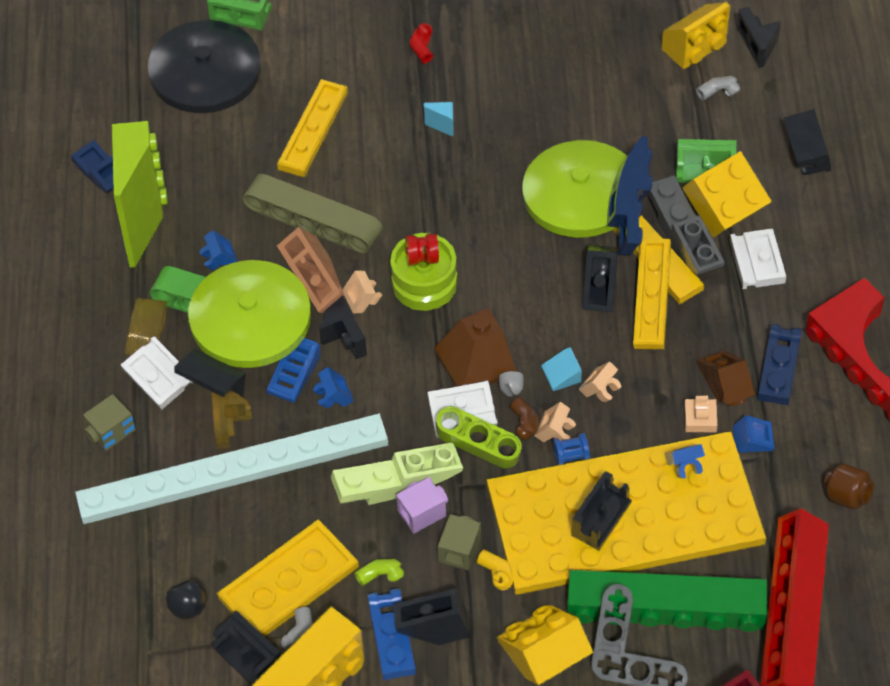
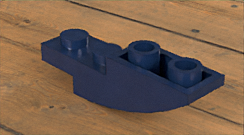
[607,136,653,255]

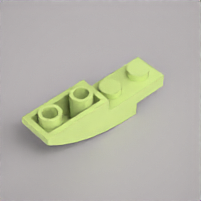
[331,442,463,505]

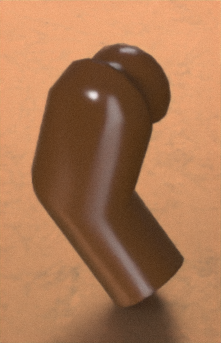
[510,397,539,440]

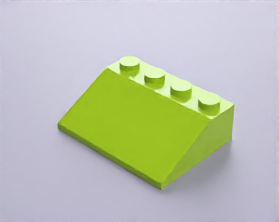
[112,121,168,267]

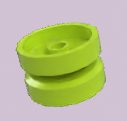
[390,233,457,311]

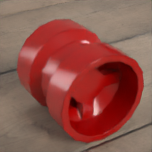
[405,233,439,266]

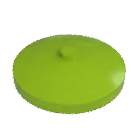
[522,140,627,238]
[188,260,311,368]

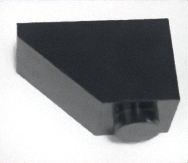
[582,245,619,312]
[394,588,470,645]

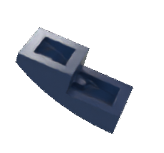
[71,140,114,193]

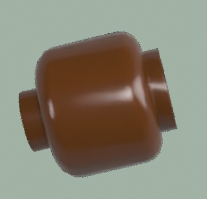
[824,464,874,510]

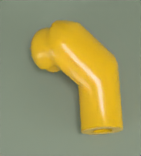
[477,549,513,590]

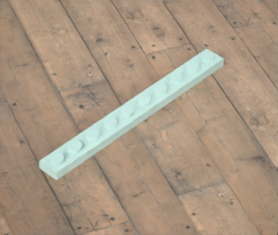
[75,414,388,524]

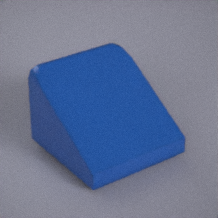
[733,415,775,453]

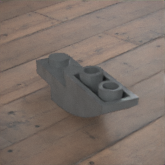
[648,175,725,275]

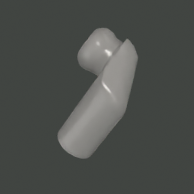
[696,75,740,100]
[281,607,313,651]

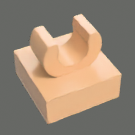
[342,271,382,313]
[579,361,621,402]
[684,396,717,432]
[534,402,576,442]

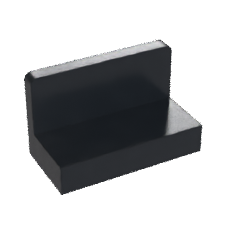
[174,348,245,403]

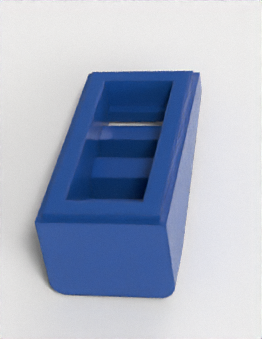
[267,338,321,403]

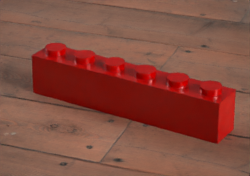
[761,508,829,686]

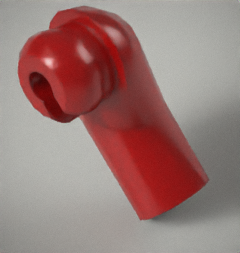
[409,23,433,64]

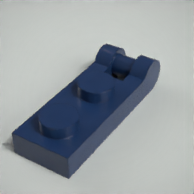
[758,324,802,405]

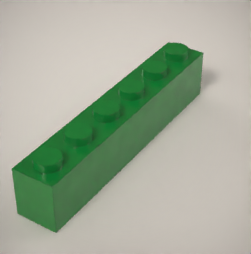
[568,570,767,632]

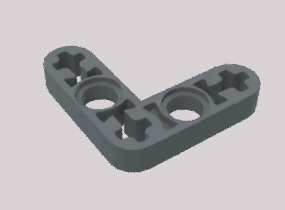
[592,584,688,686]

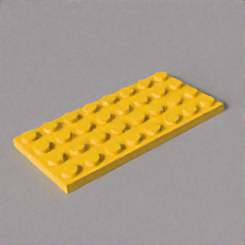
[487,431,766,595]

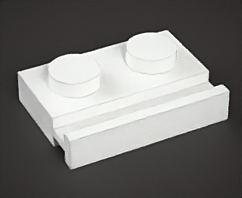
[730,229,786,289]
[121,337,193,410]
[427,381,497,438]

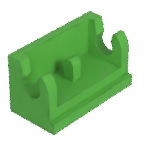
[207,0,272,30]
[676,139,736,183]

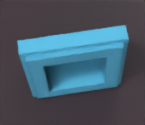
[424,102,454,136]
[541,347,582,391]

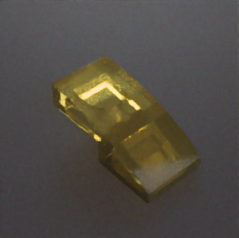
[125,298,168,356]

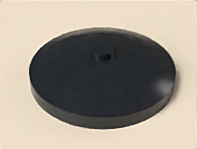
[148,20,261,113]

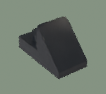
[736,7,781,68]
[319,296,367,359]

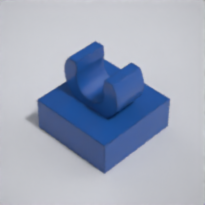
[199,230,238,270]
[313,367,354,408]
[665,444,705,479]

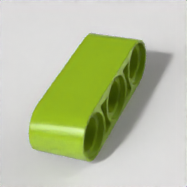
[436,406,522,469]

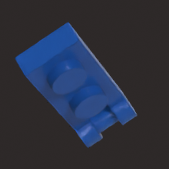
[367,588,416,680]

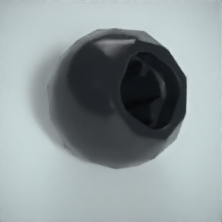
[165,579,207,619]

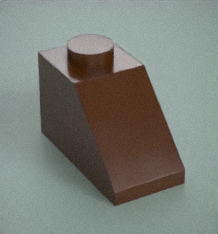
[696,350,755,406]

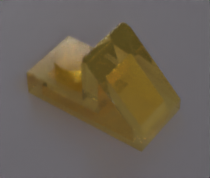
[211,390,252,450]

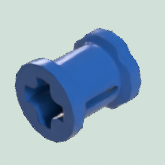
[553,433,590,465]

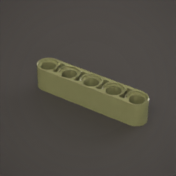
[242,174,383,253]

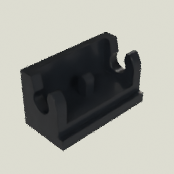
[783,109,831,175]
[572,471,632,551]
[212,611,281,686]

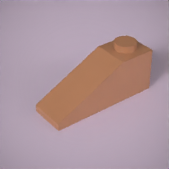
[277,227,344,314]

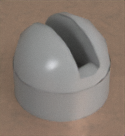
[499,371,524,397]

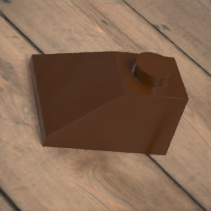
[434,308,516,387]

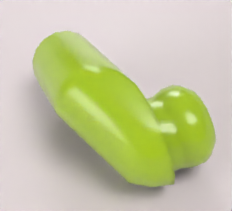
[354,559,404,586]

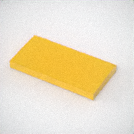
[217,519,359,637]

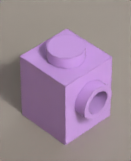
[396,477,448,534]

